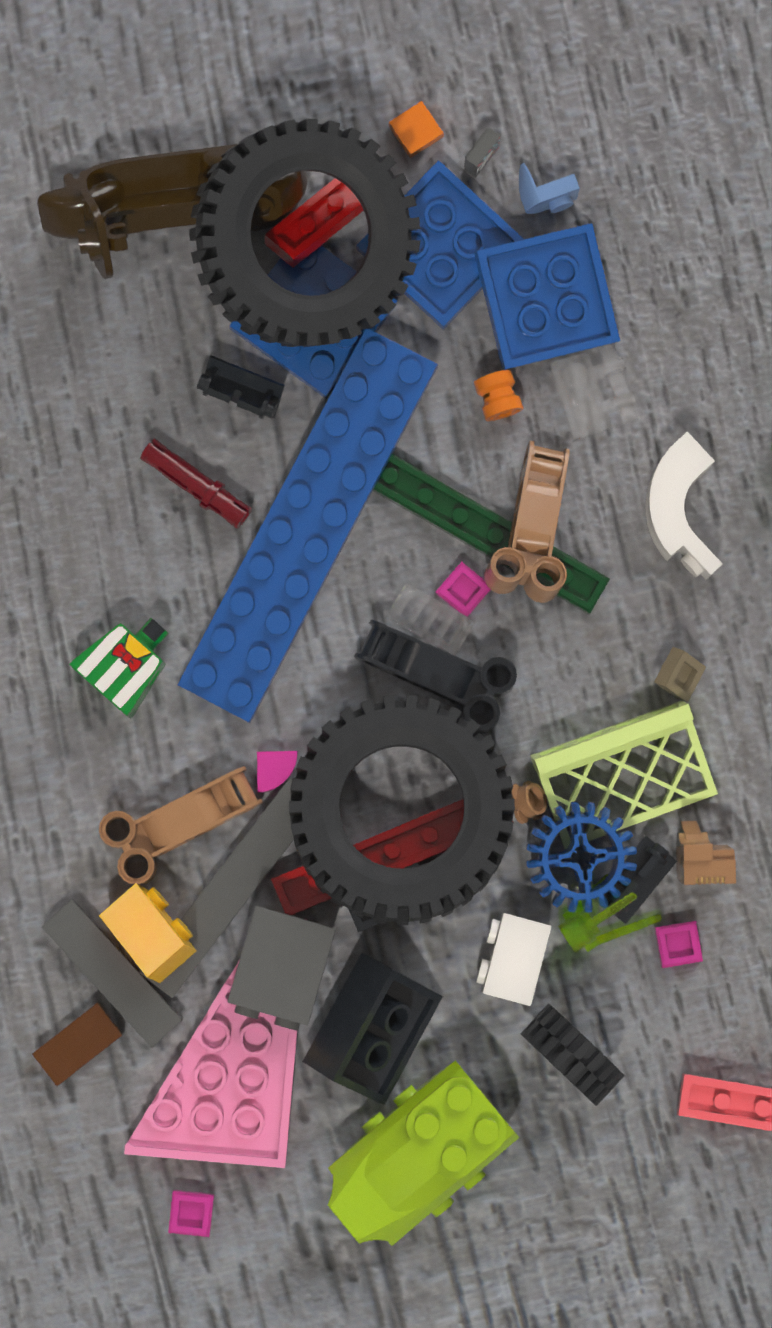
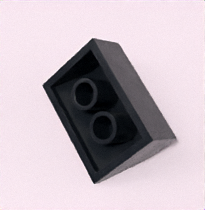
[302,953,443,1105]

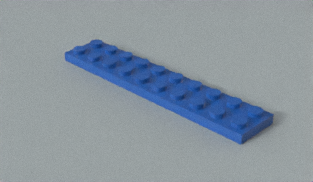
[178,328,438,723]

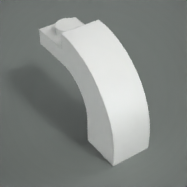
[645,432,723,580]

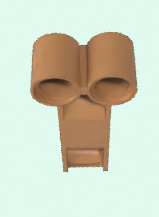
[484,440,570,603]
[99,766,263,885]

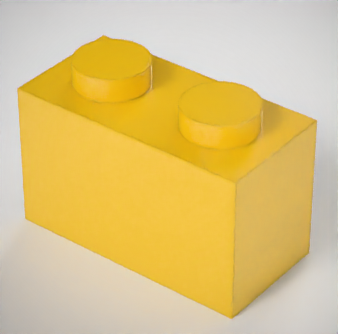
[99,883,197,983]

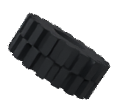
[520,1003,625,1106]

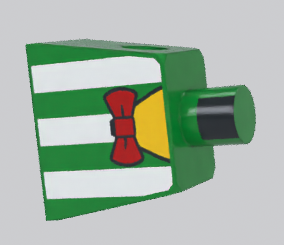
[69,618,169,719]

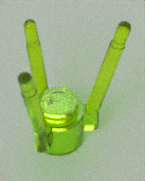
[558,874,662,953]

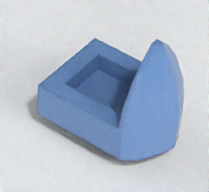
[519,163,580,214]

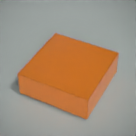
[389,101,444,158]

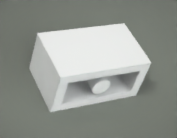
[476,913,552,1006]

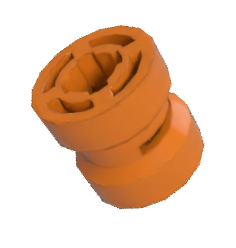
[474,370,524,421]

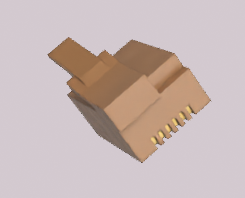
[676,821,736,885]

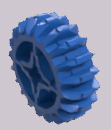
[526,802,637,913]

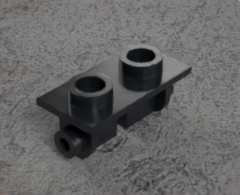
[197,355,285,419]
[595,835,677,924]

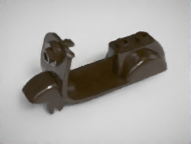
[37,144,308,279]

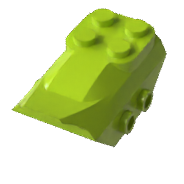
[327,1060,520,1246]

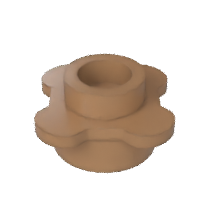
[511,781,547,824]

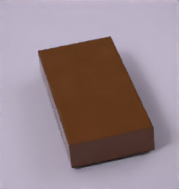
[32,1002,124,1086]

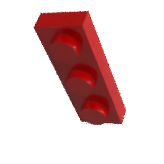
[264,178,364,268]

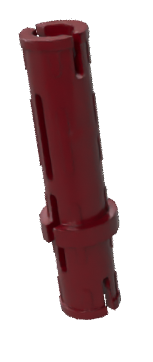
[140,438,252,529]

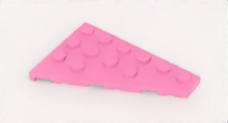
[124,919,307,1168]

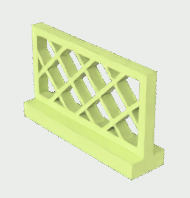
[530,701,718,849]

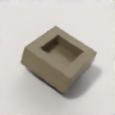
[654,647,706,703]

